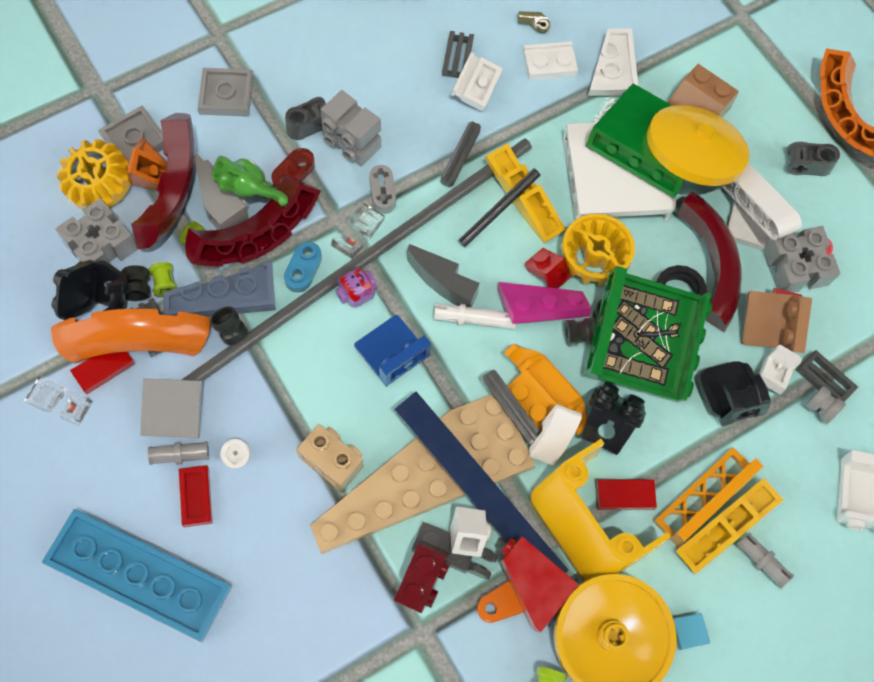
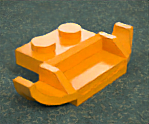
[504,343,588,435]

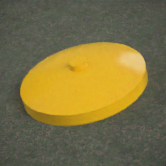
[647,105,750,186]
[554,574,677,682]

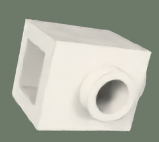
[450,507,491,557]

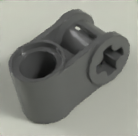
[285,97,326,140]
[787,142,840,177]

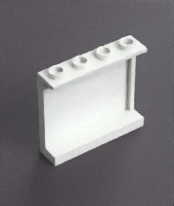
[564,123,676,222]

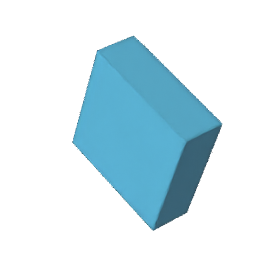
[673,613,710,650]

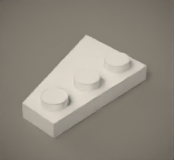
[588,29,638,96]

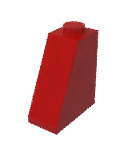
[500,537,579,633]

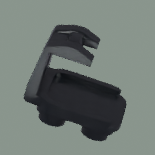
[51,260,127,320]
[698,361,771,427]
[581,382,646,455]

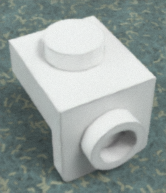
[759,345,802,395]

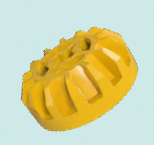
[57,139,131,209]
[561,214,635,286]

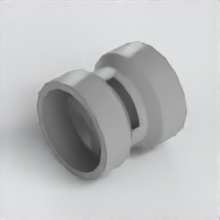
[805,386,846,424]

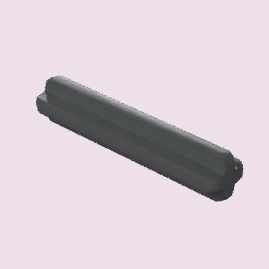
[441,121,481,187]
[482,369,541,444]

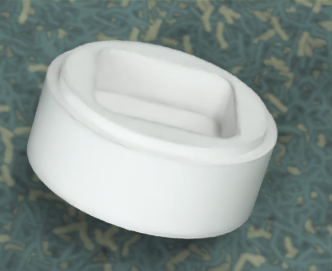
[220,438,250,468]

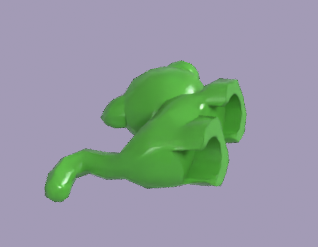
[211,155,288,206]

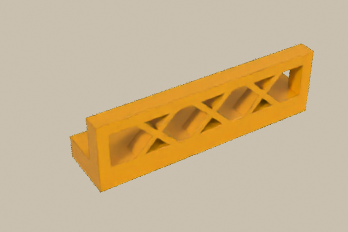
[653,447,764,547]

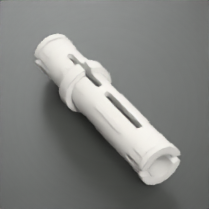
[434,303,516,330]

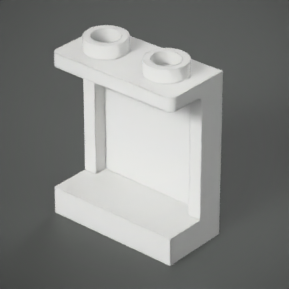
[837,450,874,530]

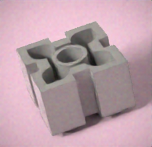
[320,90,381,167]
[55,198,138,264]
[763,226,841,293]

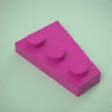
[497,282,592,324]

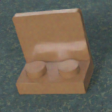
[742,291,812,353]

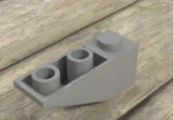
[194,154,249,230]

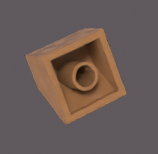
[668,63,739,118]

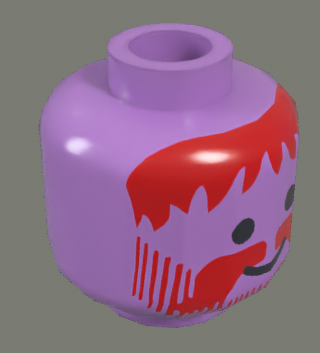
[335,268,378,308]

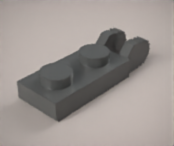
[412,522,498,579]

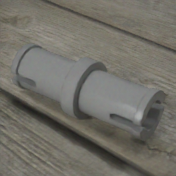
[148,442,209,465]
[737,533,794,589]

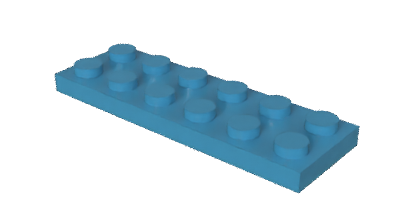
[42,509,232,643]

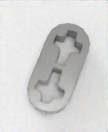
[370,165,396,214]

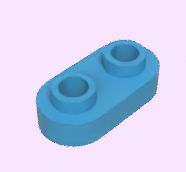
[284,242,322,293]

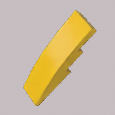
[484,143,566,243]
[676,478,784,574]

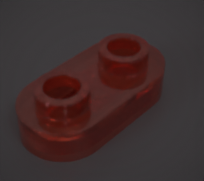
[271,148,315,190]

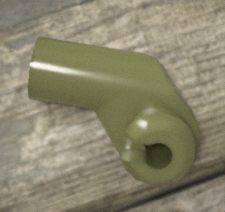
[518,11,551,33]

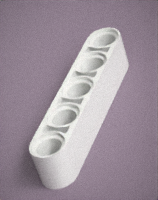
[721,163,802,240]

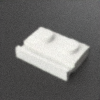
[523,41,578,80]
[450,52,503,111]

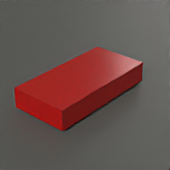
[70,351,135,395]
[178,465,213,528]
[596,480,657,510]

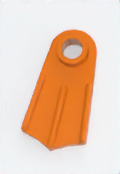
[477,581,524,623]

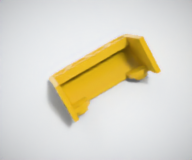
[530,439,671,582]

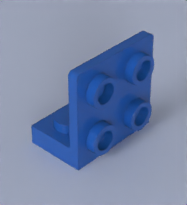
[354,315,431,387]

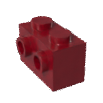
[394,541,451,613]

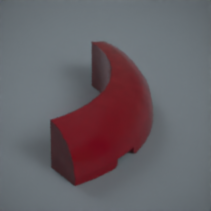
[131,113,194,249]
[185,175,321,267]
[677,191,742,332]

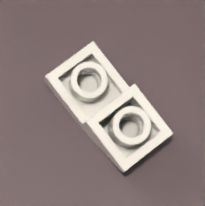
[529,404,582,466]

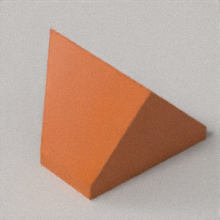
[127,137,167,190]

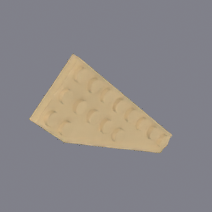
[310,394,535,555]

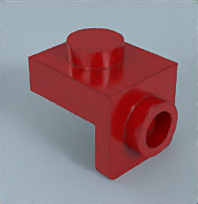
[524,248,571,289]

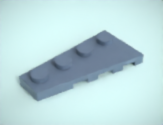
[163,260,276,317]

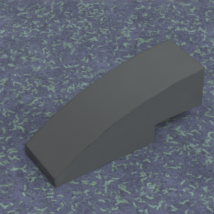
[407,244,480,308]

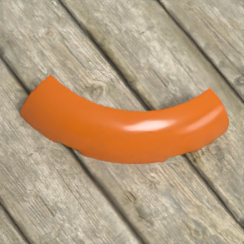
[820,48,874,158]
[51,309,210,363]

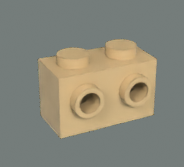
[296,424,364,493]

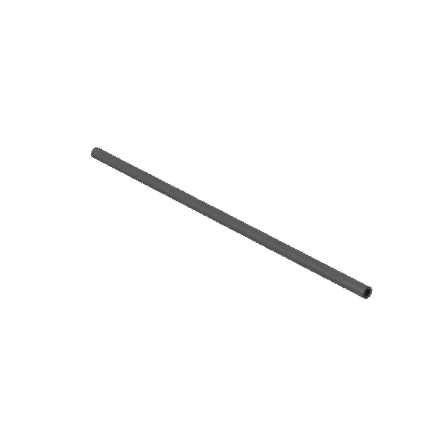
[181,138,532,382]

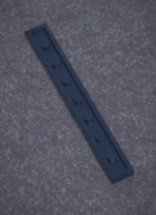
[394,391,569,573]

